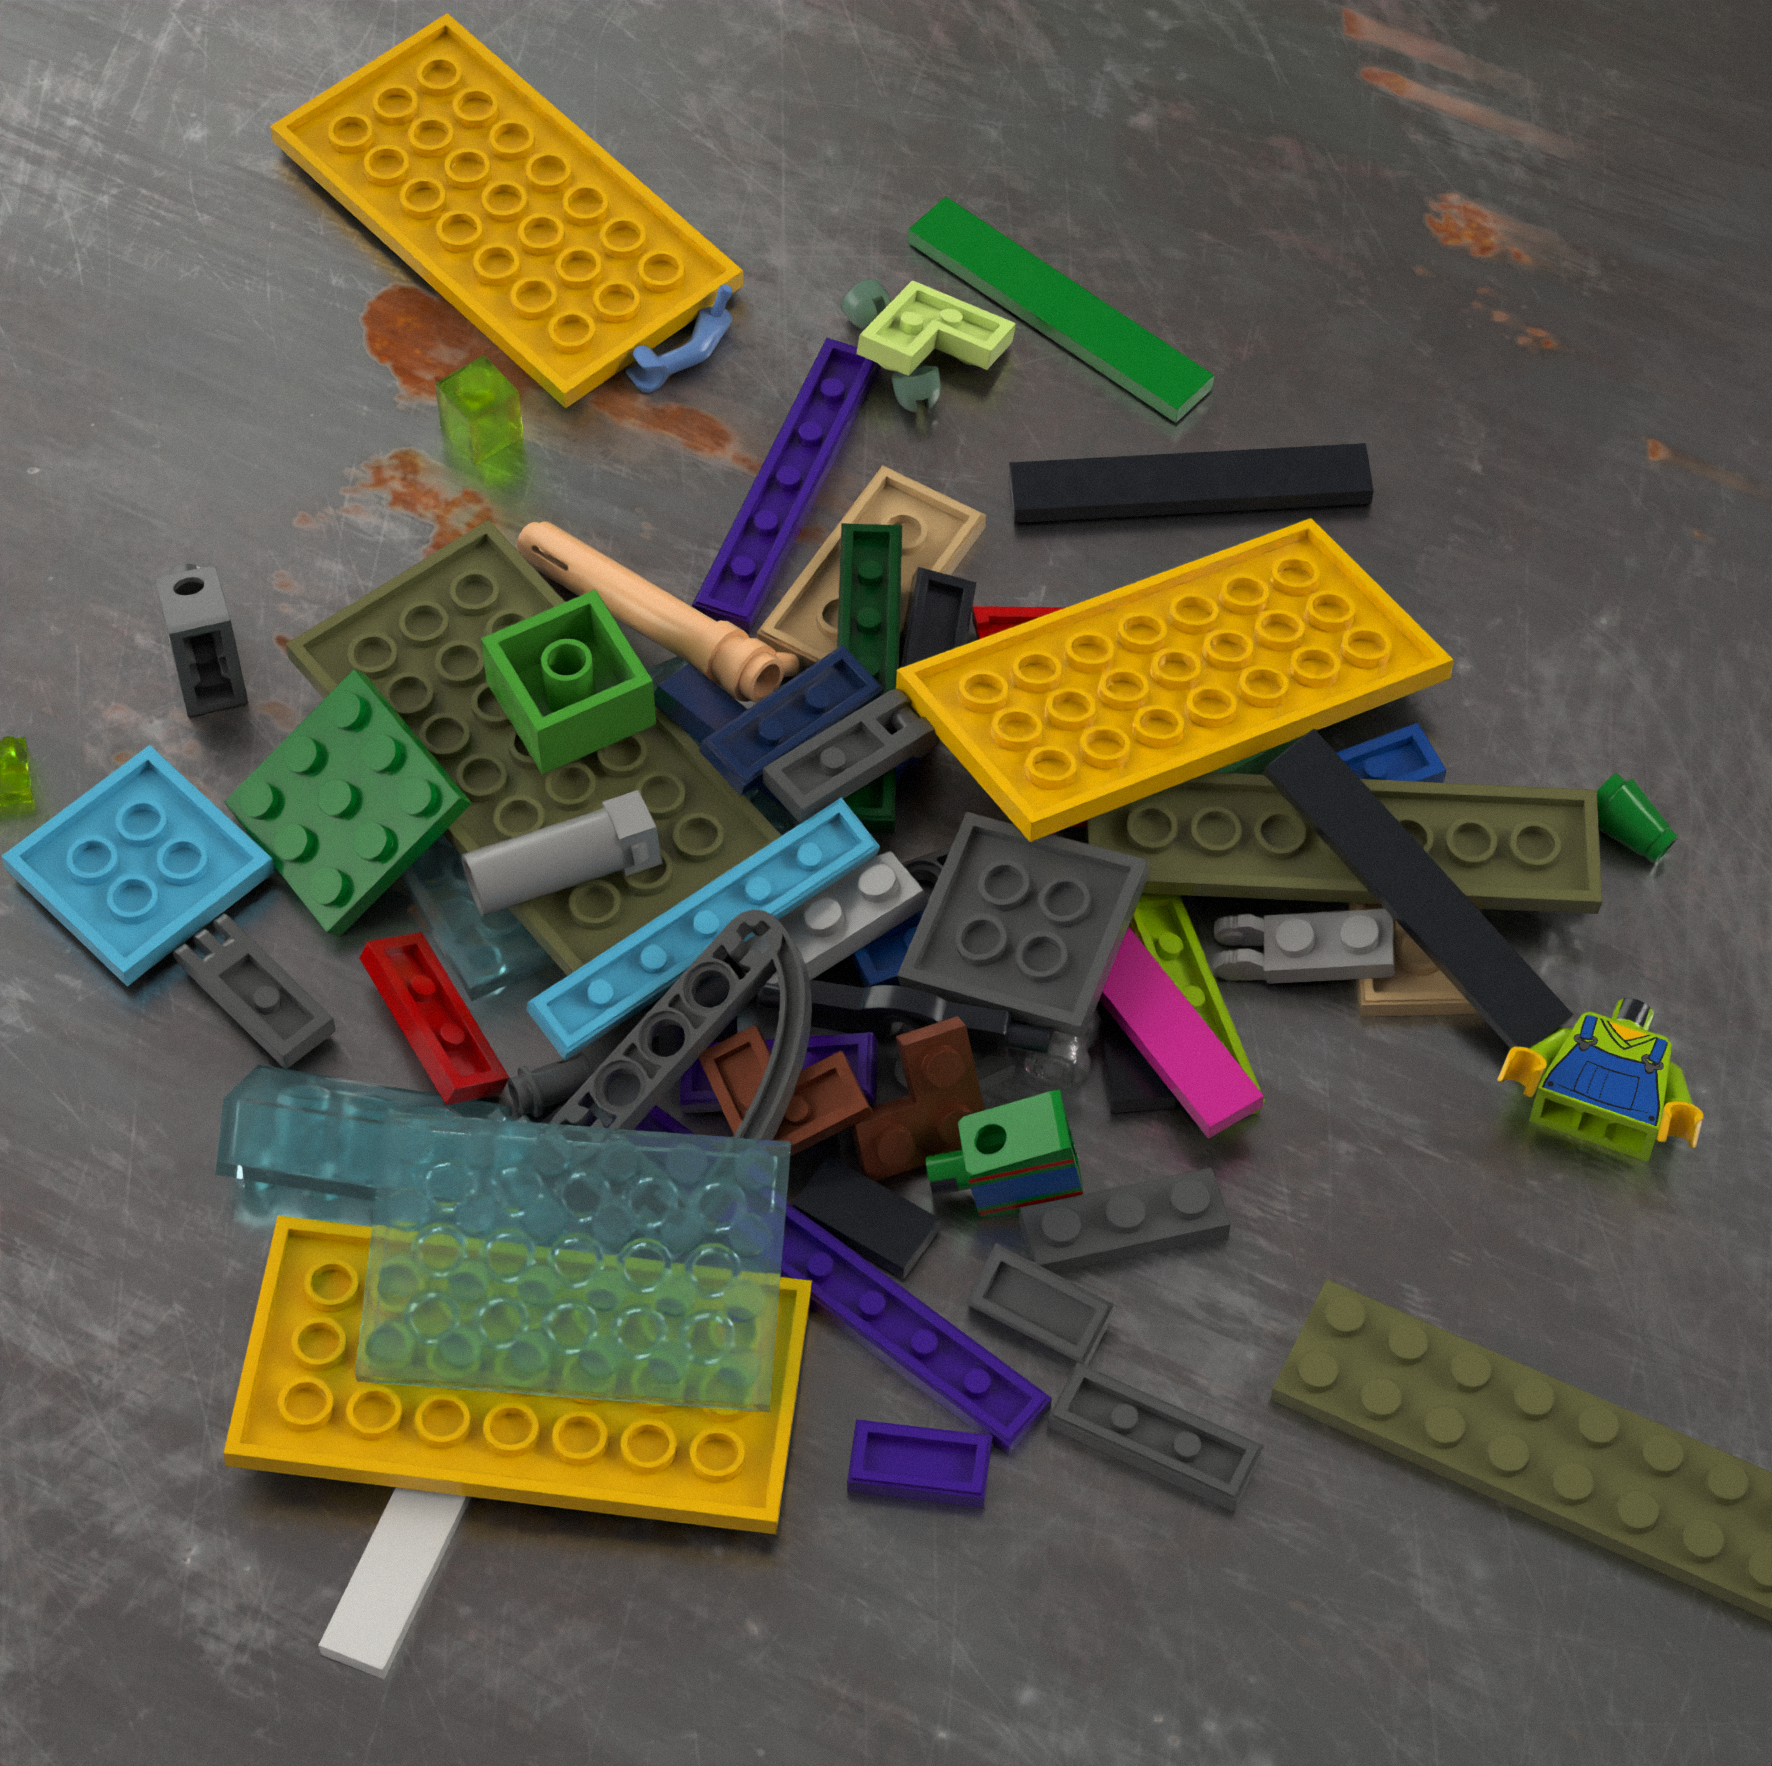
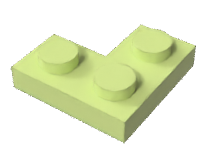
[856,280,1016,376]

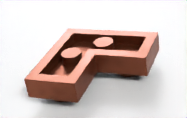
[850,1016,985,1181]
[698,1024,873,1174]

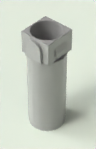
[462,790,662,916]

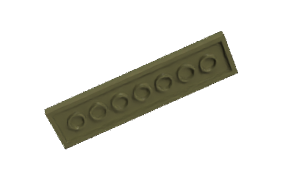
[1086,772,1602,914]
[1270,1279,1772,1622]

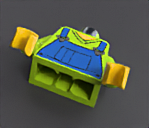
[1497,998,1704,1162]

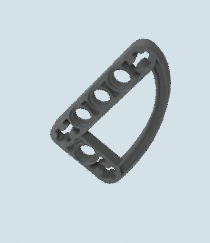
[546,910,812,1256]

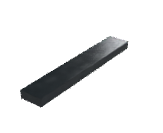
[1009,443,1374,523]
[1263,728,1573,1048]

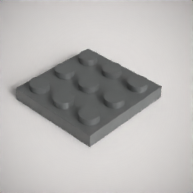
[897,812,1150,1039]

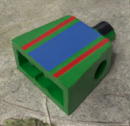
[926,1089,1084,1218]

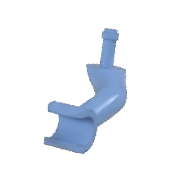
[625,284,732,393]

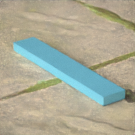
[526,797,880,1061]

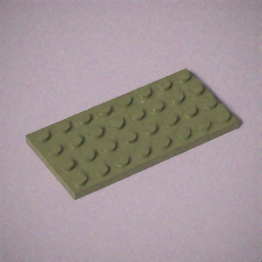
[285,520,782,976]

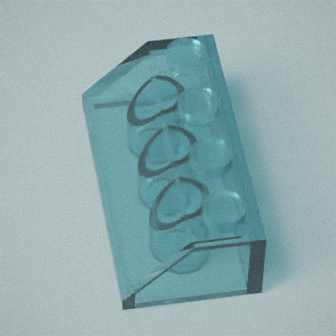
[215,1065,513,1223]

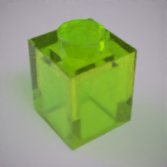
[435,355,523,465]

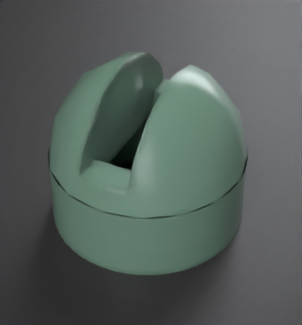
[841,279,892,330]
[892,366,941,413]

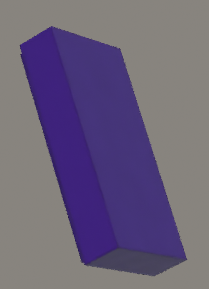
[847,1419,992,1508]

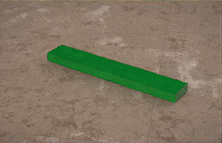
[908,196,1215,423]

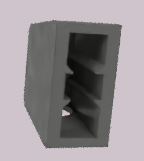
[155,564,249,717]

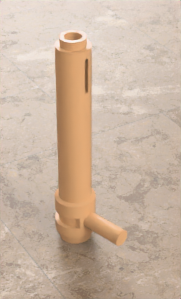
[517,521,799,703]

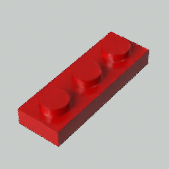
[359,932,510,1106]

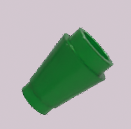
[1597,773,1679,864]

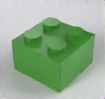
[481,589,656,775]

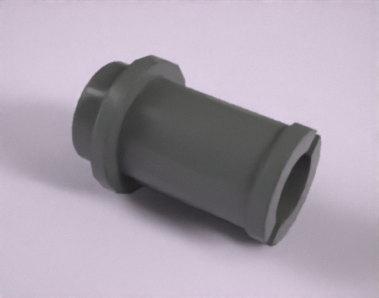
[508,1051,593,1117]

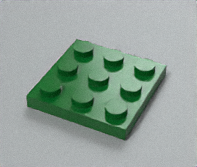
[224,669,472,937]

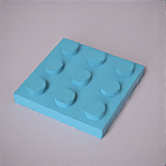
[1,745,275,986]

